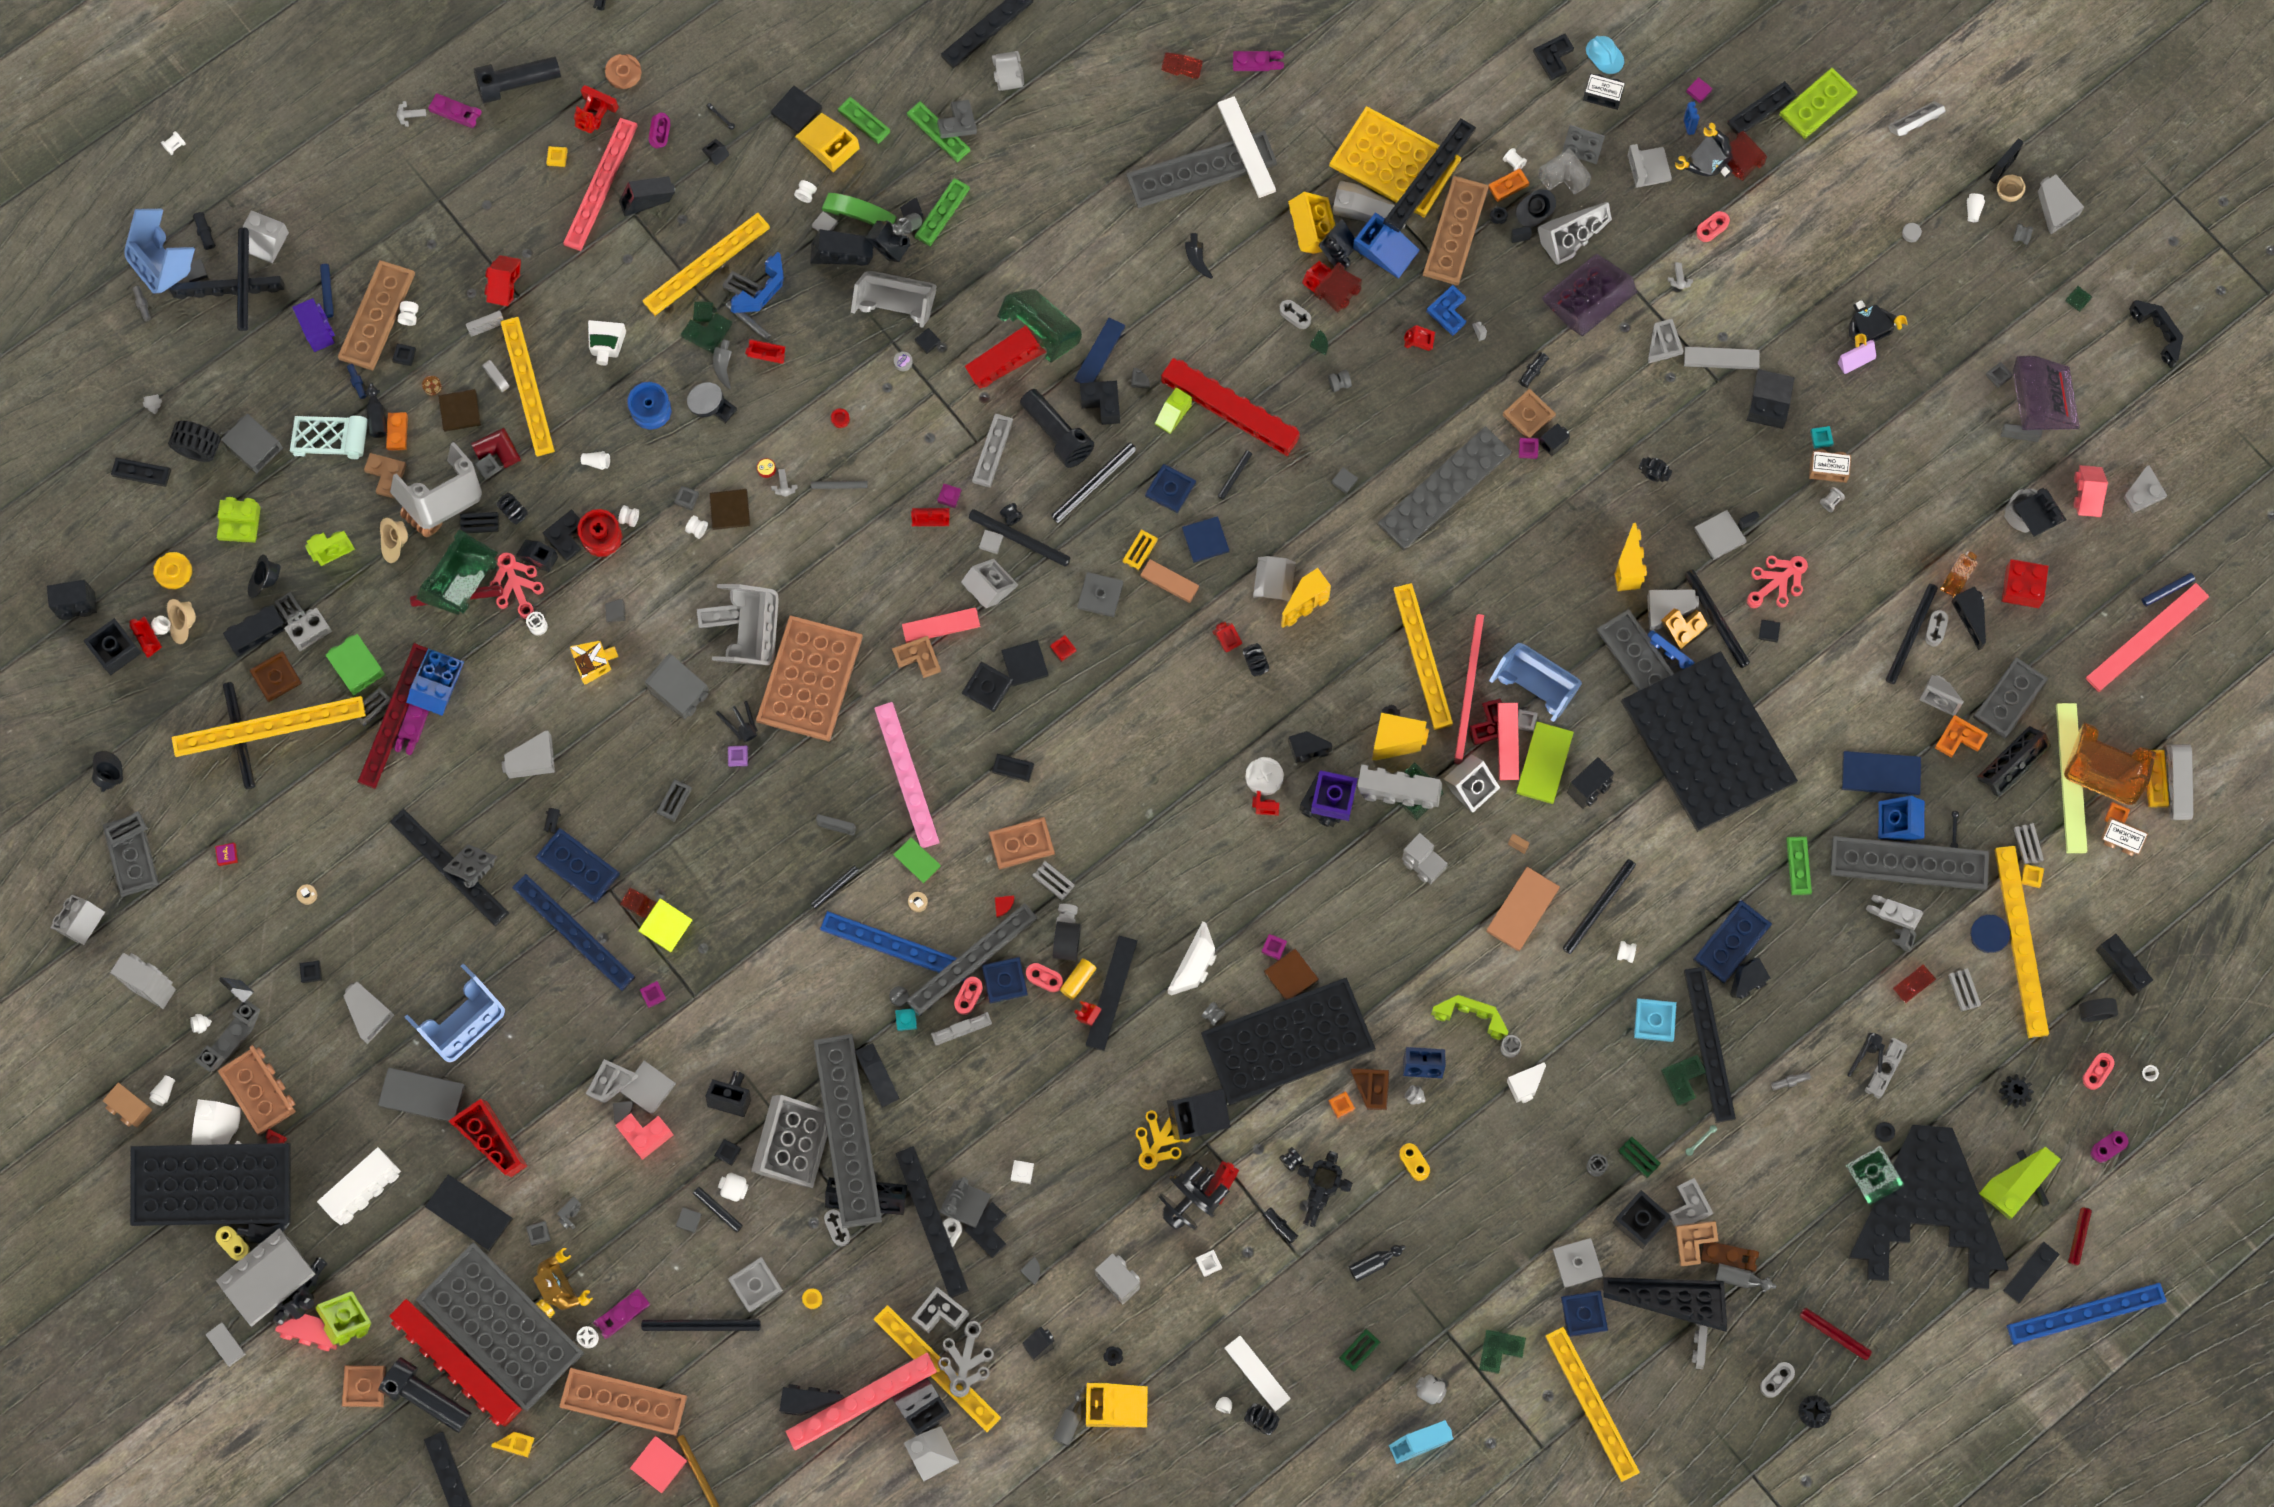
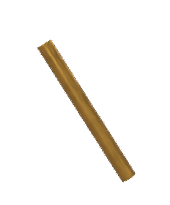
[676,1435,720,1507]

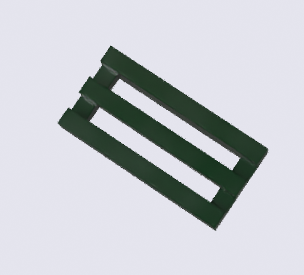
[1618,1136,1661,1178]
[1339,1329,1381,1372]

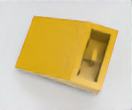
[795,113,860,172]
[1615,523,1647,591]
[1281,568,1331,628]
[1086,1383,1148,1428]

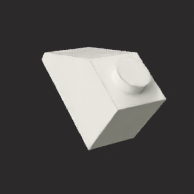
[1507,1062,1546,1103]

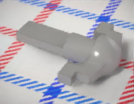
[397,101,426,127]
[1668,262,1693,289]
[771,469,798,497]

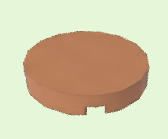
[605,54,642,89]

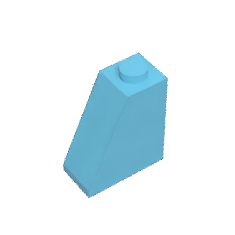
[1389,1420,1454,1464]

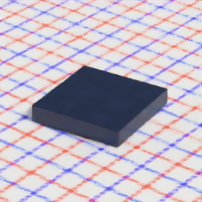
[1145,464,1196,513]
[1182,516,1229,563]
[982,957,1028,1004]
[1561,1291,1608,1337]

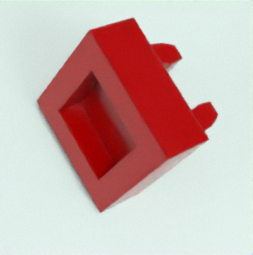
[1074,1001,1102,1026]

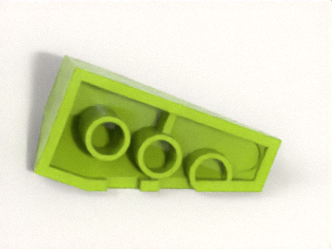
[1979,1147,2061,1220]

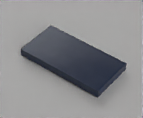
[1842,751,1921,795]
[535,828,620,904]
[1693,900,1772,984]

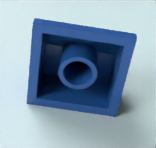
[1878,796,1925,841]

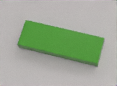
[838,97,890,144]
[1786,836,1812,895]

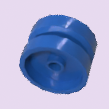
[627,382,672,430]

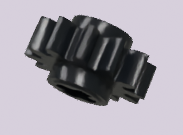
[1638,457,1672,482]

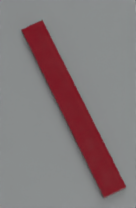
[357,643,428,789]

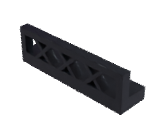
[1977,726,2052,797]
[825,1177,907,1215]

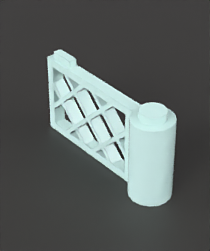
[290,416,368,459]

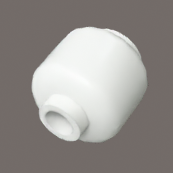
[718,1173,749,1202]

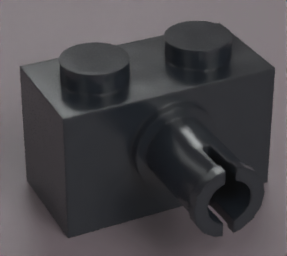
[866,220,911,262]
[705,1071,751,1117]

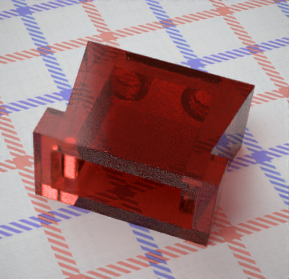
[1728,131,1767,181]
[1315,262,1362,313]

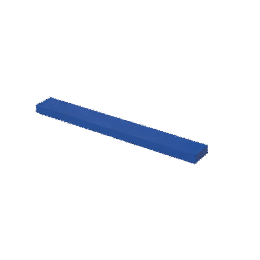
[820,911,968,982]
[2007,1283,2167,1345]

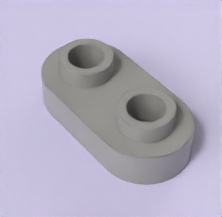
[1760,1362,1795,1398]

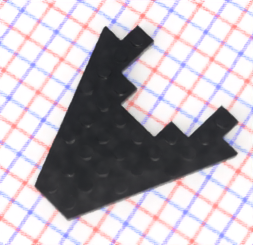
[1849,1125,2009,1290]

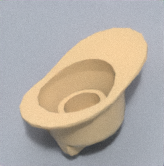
[380,518,408,563]
[167,599,196,644]

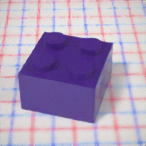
[292,298,335,352]
[1311,770,1358,821]

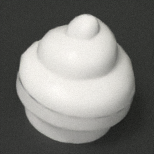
[151,616,171,635]
[190,1014,212,1034]

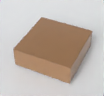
[1508,834,1530,854]

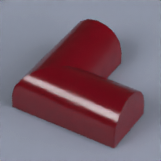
[471,428,521,469]
[1469,698,1502,745]

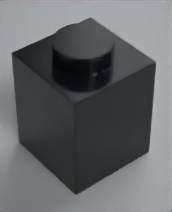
[1539,423,1570,457]

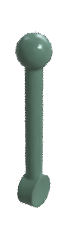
[1685,1125,1717,1156]

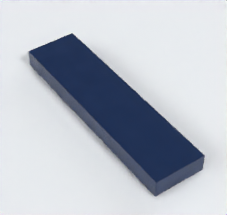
[1074,318,1125,383]

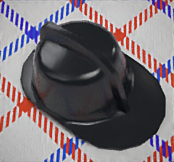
[1516,189,1556,227]
[248,554,281,598]
[92,751,123,792]

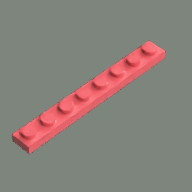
[785,1353,937,1450]

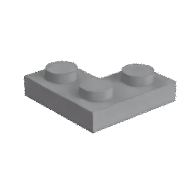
[1668,1178,1713,1227]

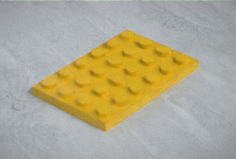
[1329,106,1461,218]

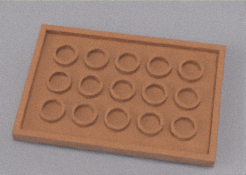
[756,616,863,742]

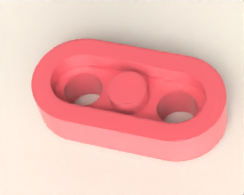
[1696,211,1730,242]
[1026,963,1063,992]
[954,977,983,1015]
[2083,1053,2114,1090]

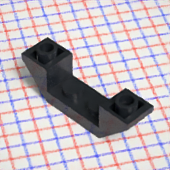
[2129,300,2183,368]

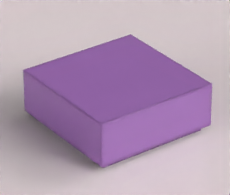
[728,746,748,767]

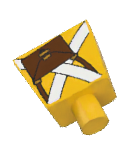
[570,641,619,685]

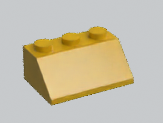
[1288,192,1335,254]

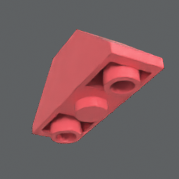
[275,1314,337,1352]

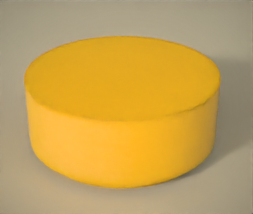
[802,1288,823,1309]
[536,1299,555,1318]

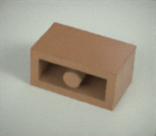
[103,1083,152,1128]

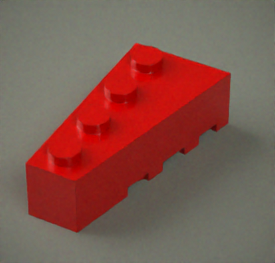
[965,325,1046,389]
[449,1099,527,1177]

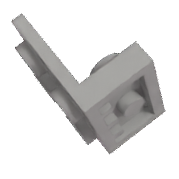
[1628,144,1672,188]

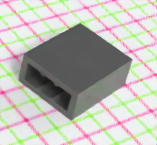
[221,414,283,474]

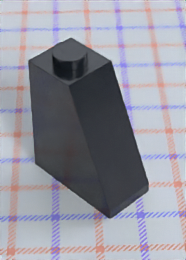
[619,176,675,216]

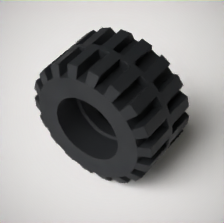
[168,421,221,462]

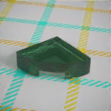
[1310,330,1328,355]

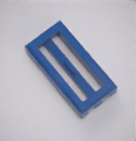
[1683,101,1700,135]

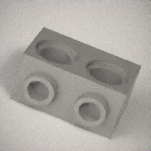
[284,608,332,651]

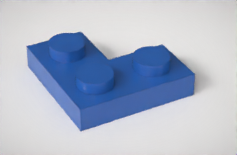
[1426,285,1466,336]

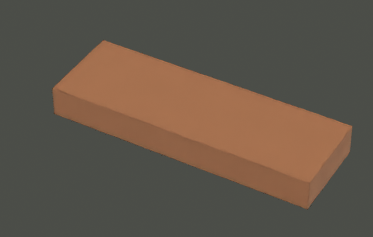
[1141,559,1199,603]

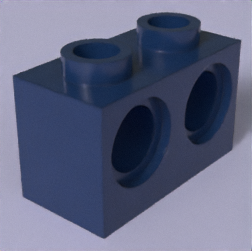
[1403,1047,1446,1079]

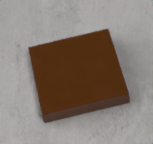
[249,651,302,702]
[1264,949,1319,1000]

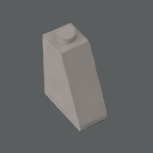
[2038,174,2084,234]
[1647,590,1699,632]
[502,731,555,778]
[343,982,394,1044]

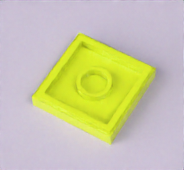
[638,899,692,953]

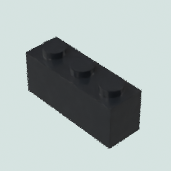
[223,605,286,657]
[2096,934,2153,996]

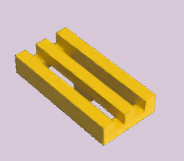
[1123,529,1158,571]

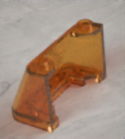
[2064,722,2156,805]

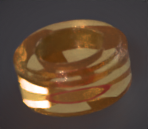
[422,376,442,395]

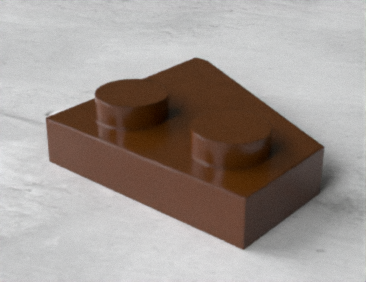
[1351,1069,1390,1110]

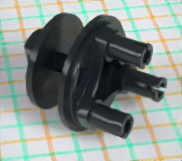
[1158,1160,1230,1230]

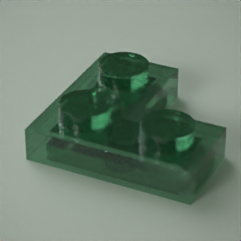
[681,313,732,354]
[1661,1054,1706,1107]
[1479,1330,1526,1374]

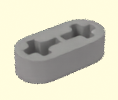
[1280,300,1311,329]
[482,360,510,392]
[1925,610,1948,647]
[824,1209,850,1247]

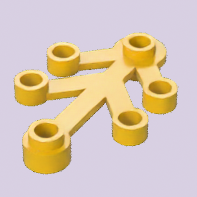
[1136,1110,1191,1170]

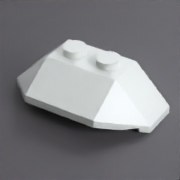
[1168,921,1217,995]

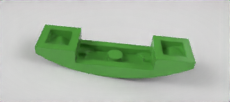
[822,193,897,226]

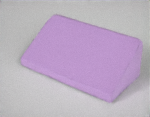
[1838,340,1876,374]

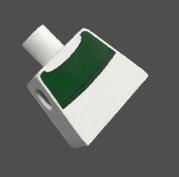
[588,320,626,365]

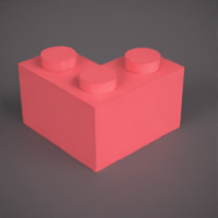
[2074,465,2108,517]
[615,1113,673,1160]

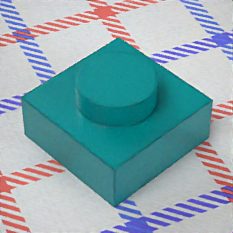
[1810,426,1834,449]
[895,1009,917,1031]

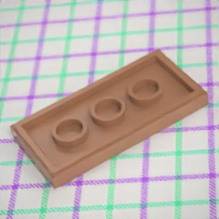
[1486,867,1560,952]

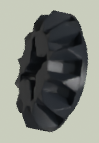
[1799,1395,1832,1428]

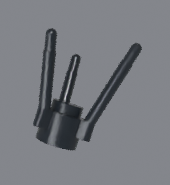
[716,701,758,742]
[1847,1033,1885,1077]

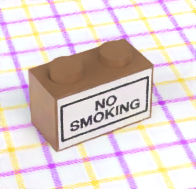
[1809,450,1851,483]
[2101,817,2148,856]

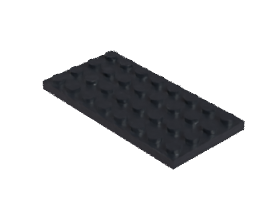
[1201,977,1376,1106]
[130,1143,291,1226]

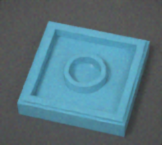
[1634,998,1677,1042]

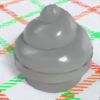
[143,394,162,414]
[1405,1085,1426,1105]

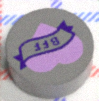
[894,352,913,371]

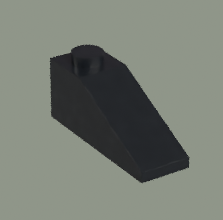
[1951,586,1986,650]
[855,1043,900,1108]
[2003,1241,2060,1304]

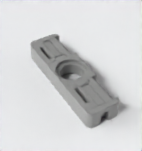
[931,1012,992,1046]
[1865,1038,1907,1099]

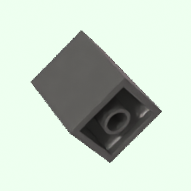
[645,653,709,720]

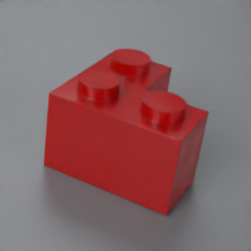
[484,255,521,306]

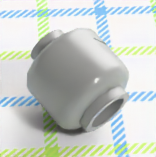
[1415,1374,1447,1405]

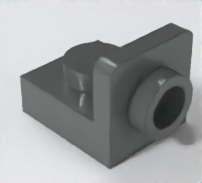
[557,1196,582,1230]

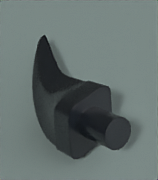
[1185,233,1213,279]
[237,1221,291,1243]

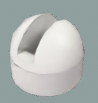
[2142,1065,2159,1081]
[1215,1397,1232,1414]

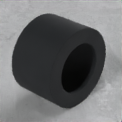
[1053,921,1081,961]

